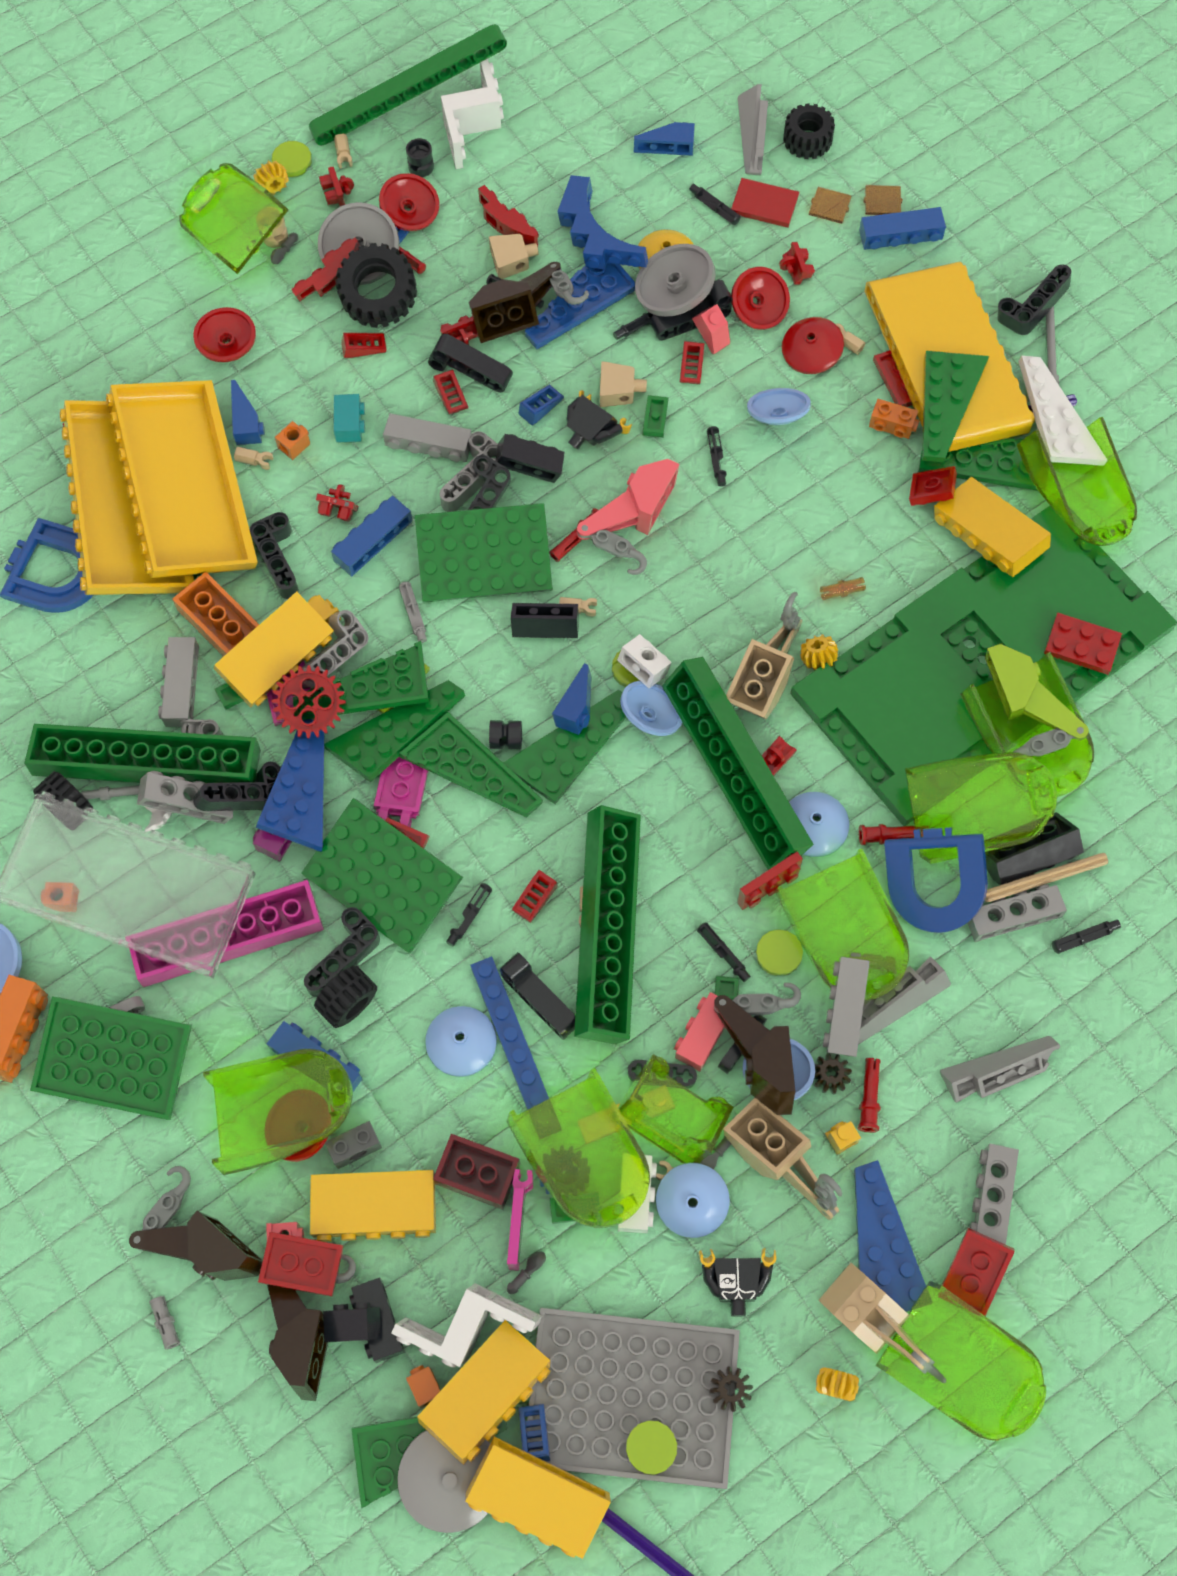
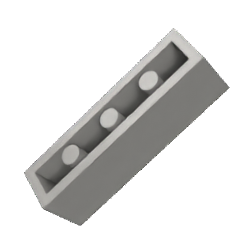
[383,413,472,462]
[158,637,199,727]
[823,957,870,1057]

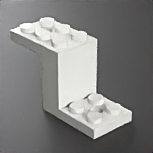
[441,59,504,169]
[391,1283,542,1368]

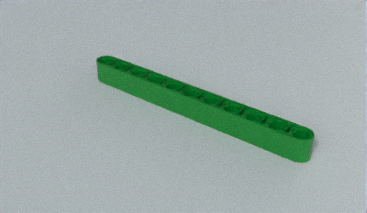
[309,24,507,146]

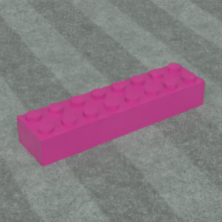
[126,880,324,987]

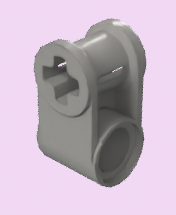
[180,719,223,735]

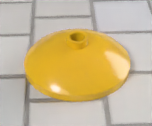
[638,229,694,269]

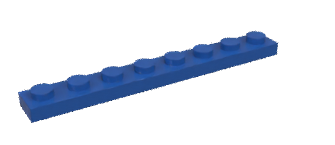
[470,956,562,1140]

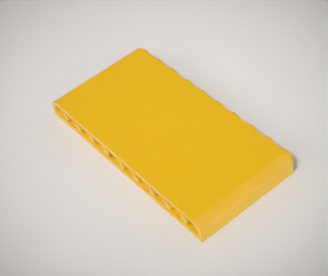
[864,262,1035,452]
[106,380,258,578]
[60,400,194,595]

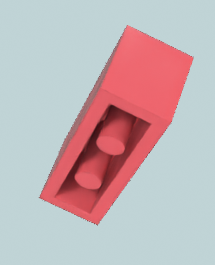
[674,992,725,1072]

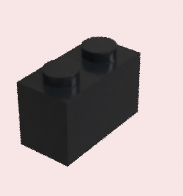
[323,1302,381,1342]

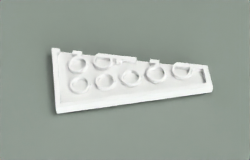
[1018,356,1108,466]

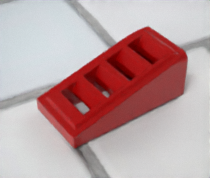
[342,333,387,358]
[680,341,705,385]
[433,369,468,415]
[512,870,558,923]

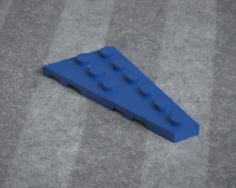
[256,719,324,852]

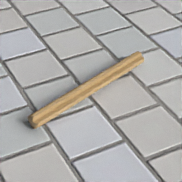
[985,853,1108,902]

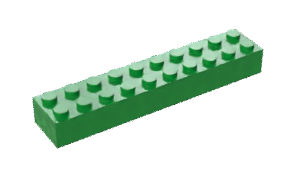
[662,657,814,870]
[24,723,261,783]
[574,805,641,1044]

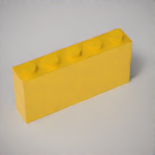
[934,477,1051,577]
[214,592,334,708]
[310,1170,436,1242]
[417,1320,551,1465]
[465,1437,611,1559]

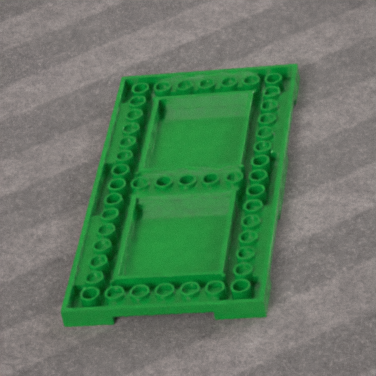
[790,499,1177,826]

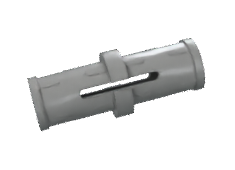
[149,1296,180,1350]

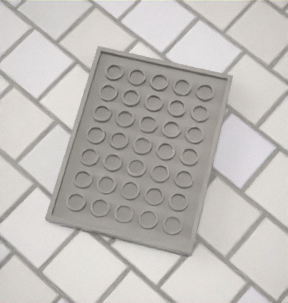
[526,1308,740,1489]

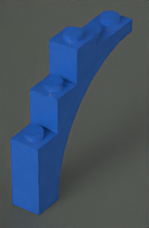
[557,175,648,269]

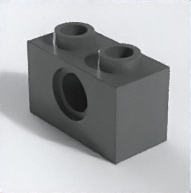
[325,1121,382,1169]

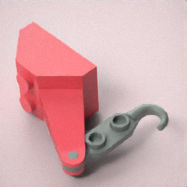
[577,459,679,575]

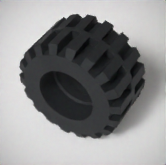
[783,103,835,159]
[33,771,94,831]
[314,965,377,1028]

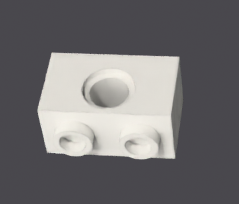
[617,634,672,688]

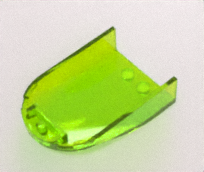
[179,163,289,274]
[1017,417,1137,546]
[961,652,1094,798]
[905,752,1057,864]
[776,848,909,1001]
[203,1049,353,1175]
[506,1068,650,1228]
[876,1281,1046,1441]

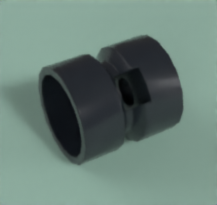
[406,138,434,177]
[489,720,522,749]

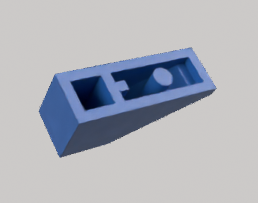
[634,122,695,156]
[231,380,265,445]
[552,663,592,735]

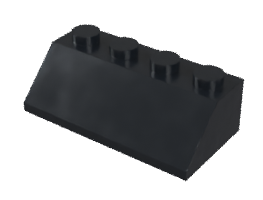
[984,812,1084,885]

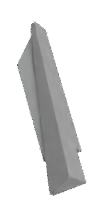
[738,84,768,175]
[858,957,951,1044]
[940,1036,1060,1103]

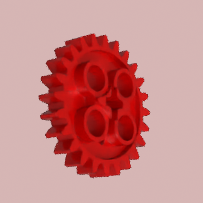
[271,665,346,739]

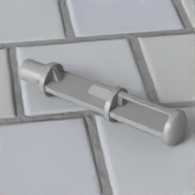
[399,582,427,643]

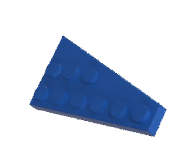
[525,263,635,350]
[854,1160,932,1312]

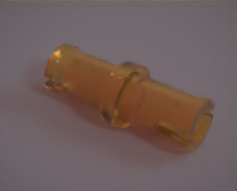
[820,577,866,600]

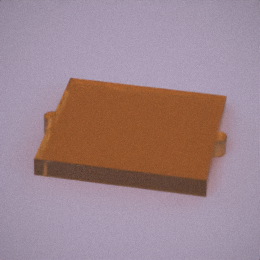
[863,185,903,215]
[809,187,852,224]

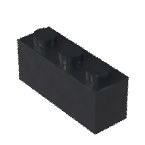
[495,434,565,483]
[511,603,579,638]
[349,1277,405,1363]

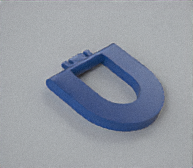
[0,518,94,613]
[884,827,988,933]

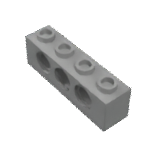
[137,771,233,824]
[968,884,1067,942]
[970,1144,1019,1245]

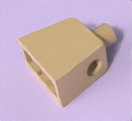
[489,234,539,279]
[600,361,647,407]

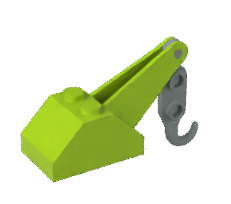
[985,644,1089,775]

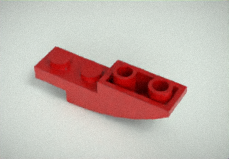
[478,185,539,247]
[291,237,360,302]

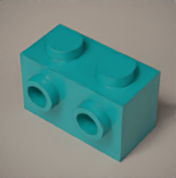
[334,394,365,442]

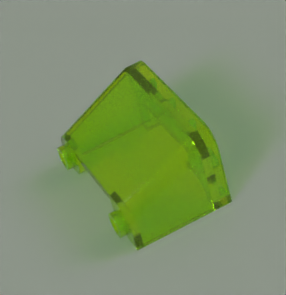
[615,1054,734,1164]

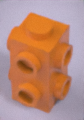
[869,399,920,439]

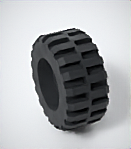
[336,243,417,328]

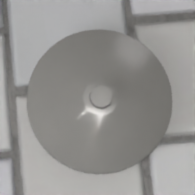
[318,202,400,285]
[635,244,716,317]
[398,1430,490,1533]

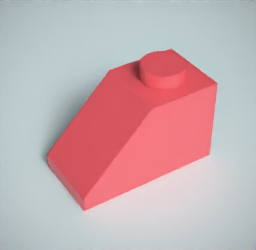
[692,304,730,354]

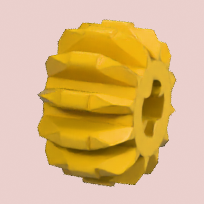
[253,160,289,196]
[800,634,838,670]
[816,1367,859,1401]

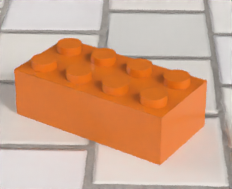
[172,572,259,657]
[0,975,48,1083]

